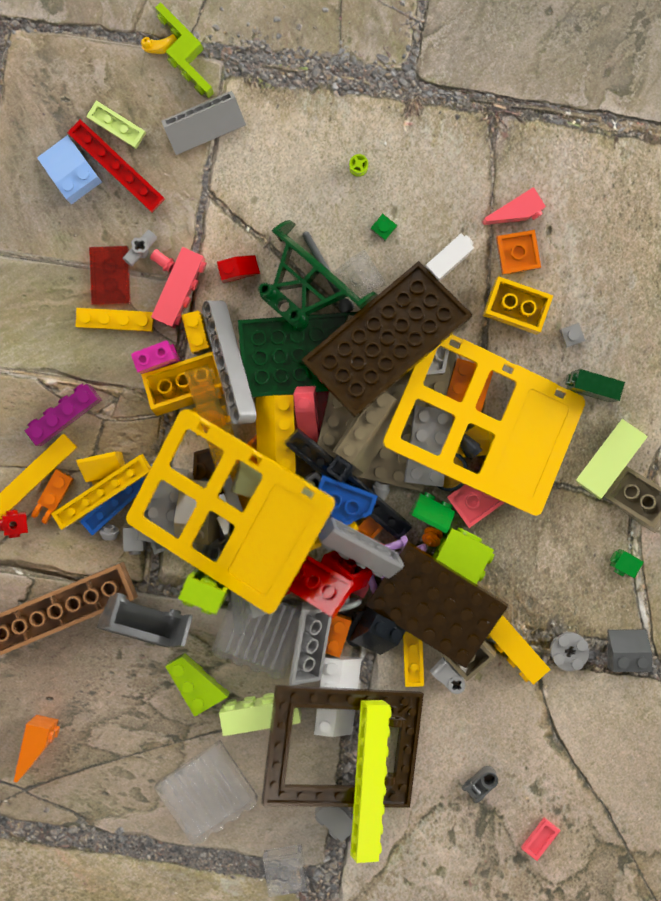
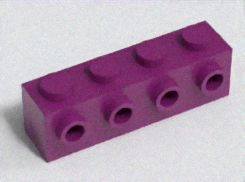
[24,384,102,446]

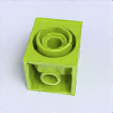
[432,527,495,584]

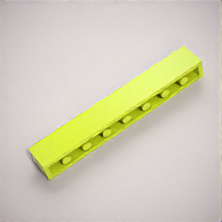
[350,700,391,863]

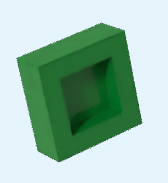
[370,213,397,241]

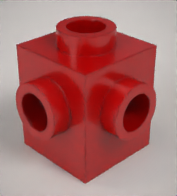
[0,510,28,538]

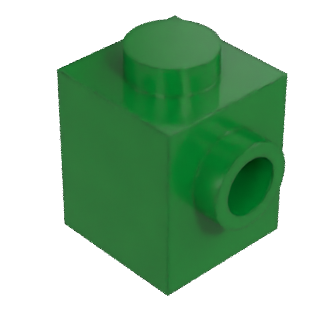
[610,549,644,579]

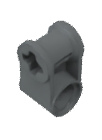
[462,766,498,803]

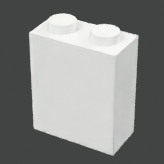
[425,233,474,281]

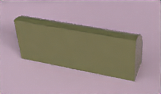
[231,461,315,498]

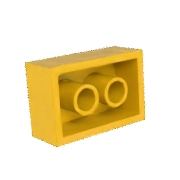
[482,276,553,335]

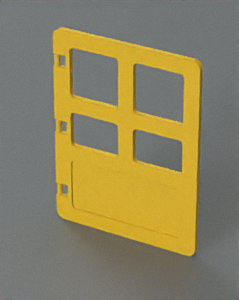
[383,334,585,515]
[126,409,335,614]

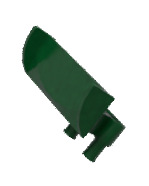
[258,220,378,330]

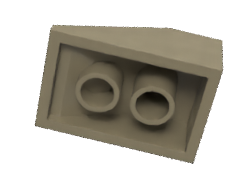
[604,466,661,533]
[173,479,220,545]

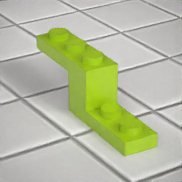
[155,2,214,99]

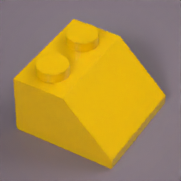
[76,451,125,485]

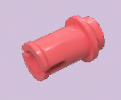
[150,249,175,272]

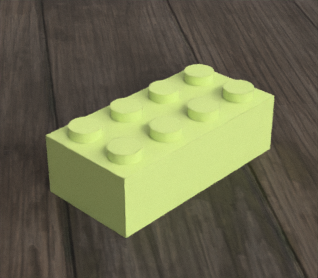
[219,693,301,736]

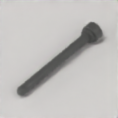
[303,231,355,313]

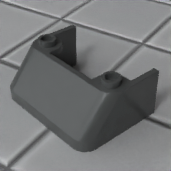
[97,593,193,648]

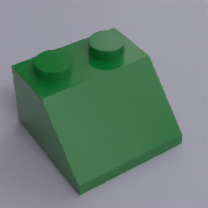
[409,492,455,533]

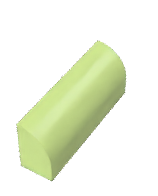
[576,419,648,500]

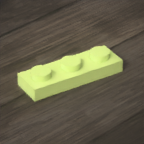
[86,100,146,149]

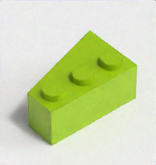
[165,653,230,717]

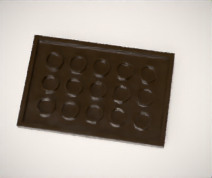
[366,541,508,668]

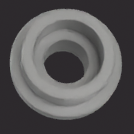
[100,524,119,541]

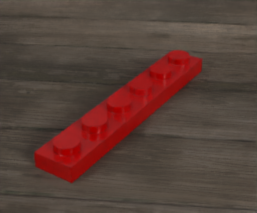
[67,119,165,213]

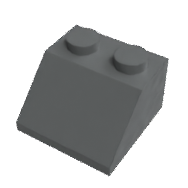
[607,629,652,672]

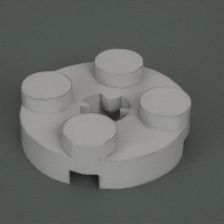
[550,632,589,671]

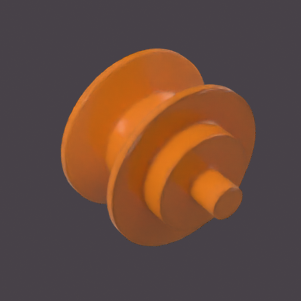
[422,527,443,547]

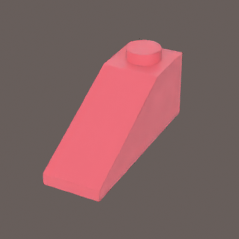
[482,187,546,225]
[294,386,319,442]

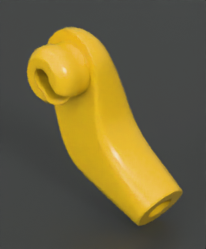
[141,34,177,54]

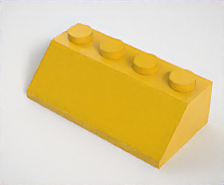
[141,351,224,416]
[255,395,296,473]

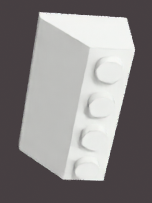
[314,654,362,737]

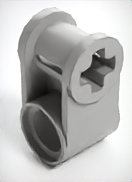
[430,657,465,694]

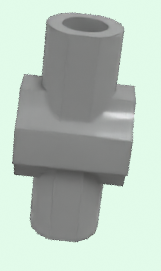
[123,230,157,266]

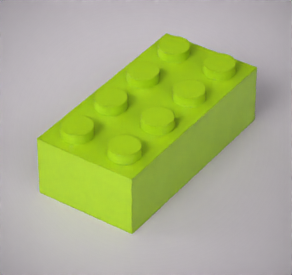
[178,568,230,615]

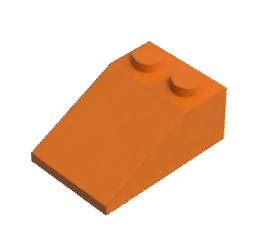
[13,715,60,782]

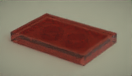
[89,246,131,305]

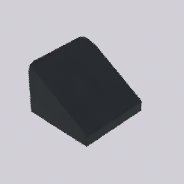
[326,455,356,483]

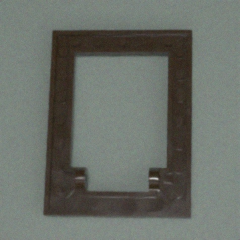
[261,685,424,808]

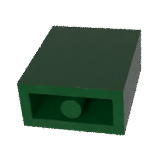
[565,369,625,403]

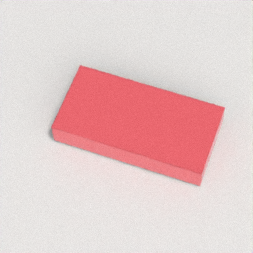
[521,817,560,861]

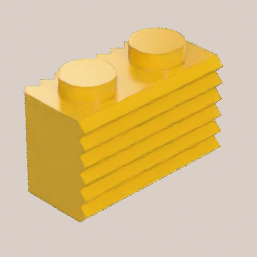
[181,310,211,354]

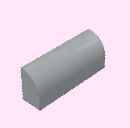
[161,91,246,155]

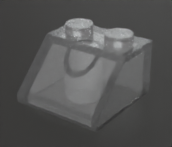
[333,249,385,305]

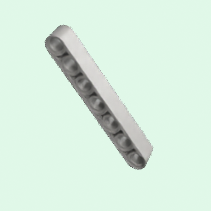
[202,300,256,424]

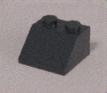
[349,607,406,655]

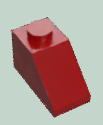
[217,255,260,284]

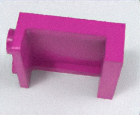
[131,340,181,374]

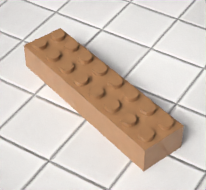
[0,561,138,656]

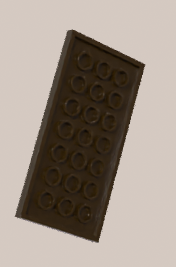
[302,261,472,418]

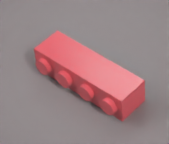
[151,247,207,329]

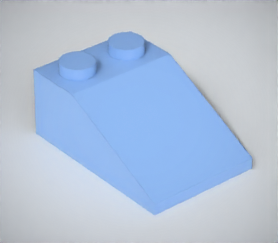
[37,135,102,204]

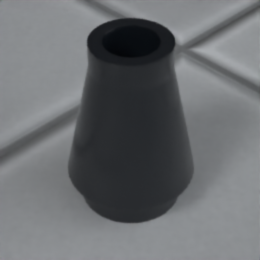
[459,433,483,460]

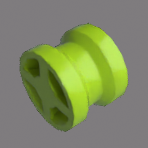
[349,154,368,177]

